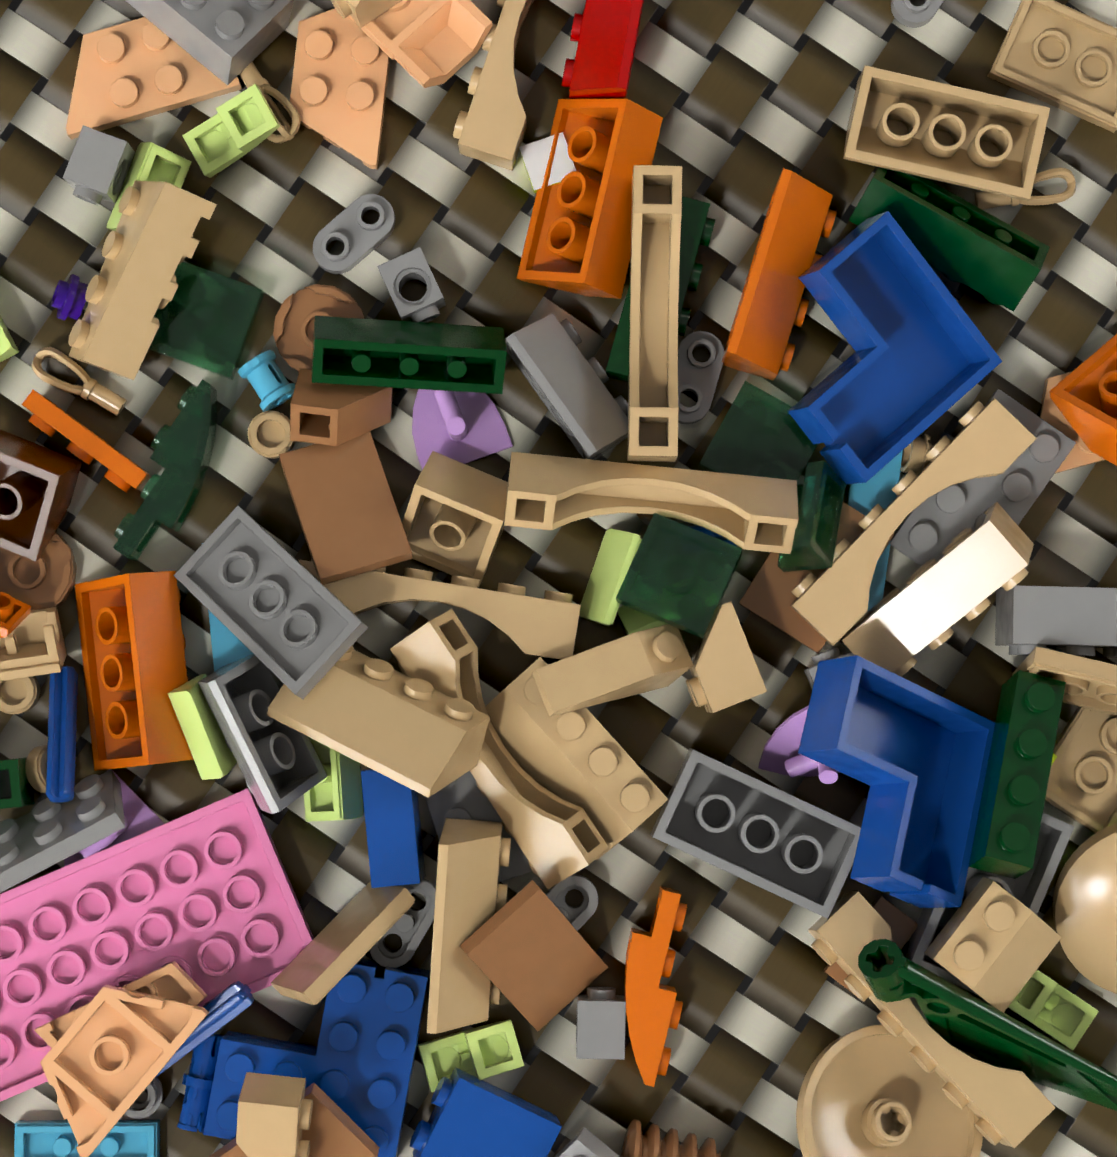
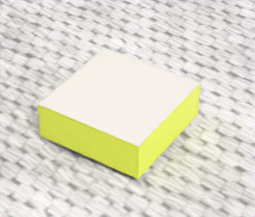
[519,132,576,193]

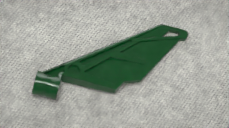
[858,939,1117,1111]

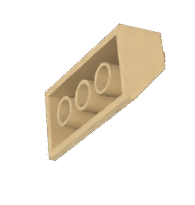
[843,65,1050,201]
[267,646,490,798]
[485,656,668,860]
[427,818,511,1034]

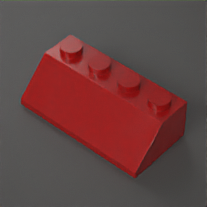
[562,0,644,99]

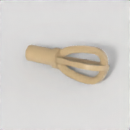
[239,61,300,143]
[974,167,1076,210]
[32,347,127,416]

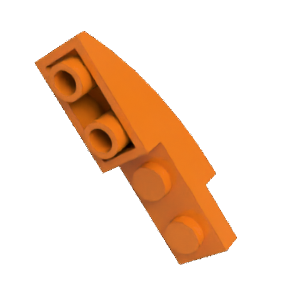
[624,886,687,1087]

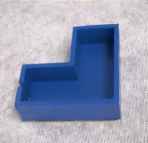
[788,211,1002,485]
[798,655,995,908]
[203,958,431,1157]

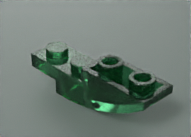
[113,379,218,561]

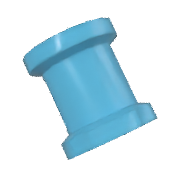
[238,350,296,412]

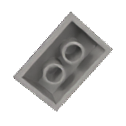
[505,313,628,460]
[198,654,327,814]

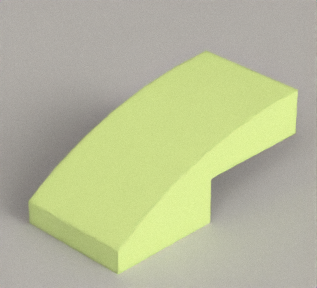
[182,84,280,178]
[1008,970,1099,1050]
[417,1019,524,1092]

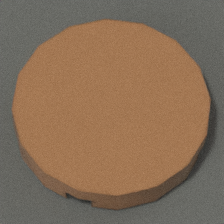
[273,284,365,372]
[0,532,77,610]

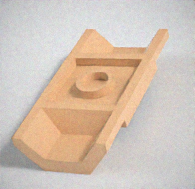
[348,0,493,88]

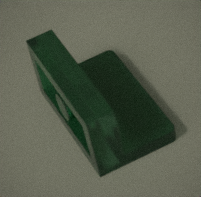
[777,461,846,572]

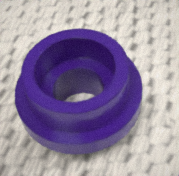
[51,274,88,321]

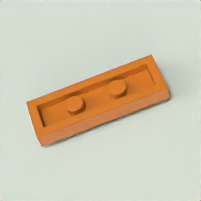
[22,390,154,493]

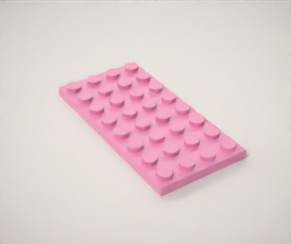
[0,788,314,1102]

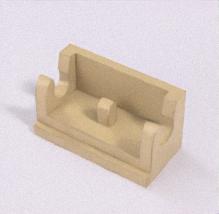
[0,607,67,681]

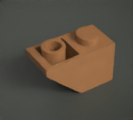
[290,368,393,446]

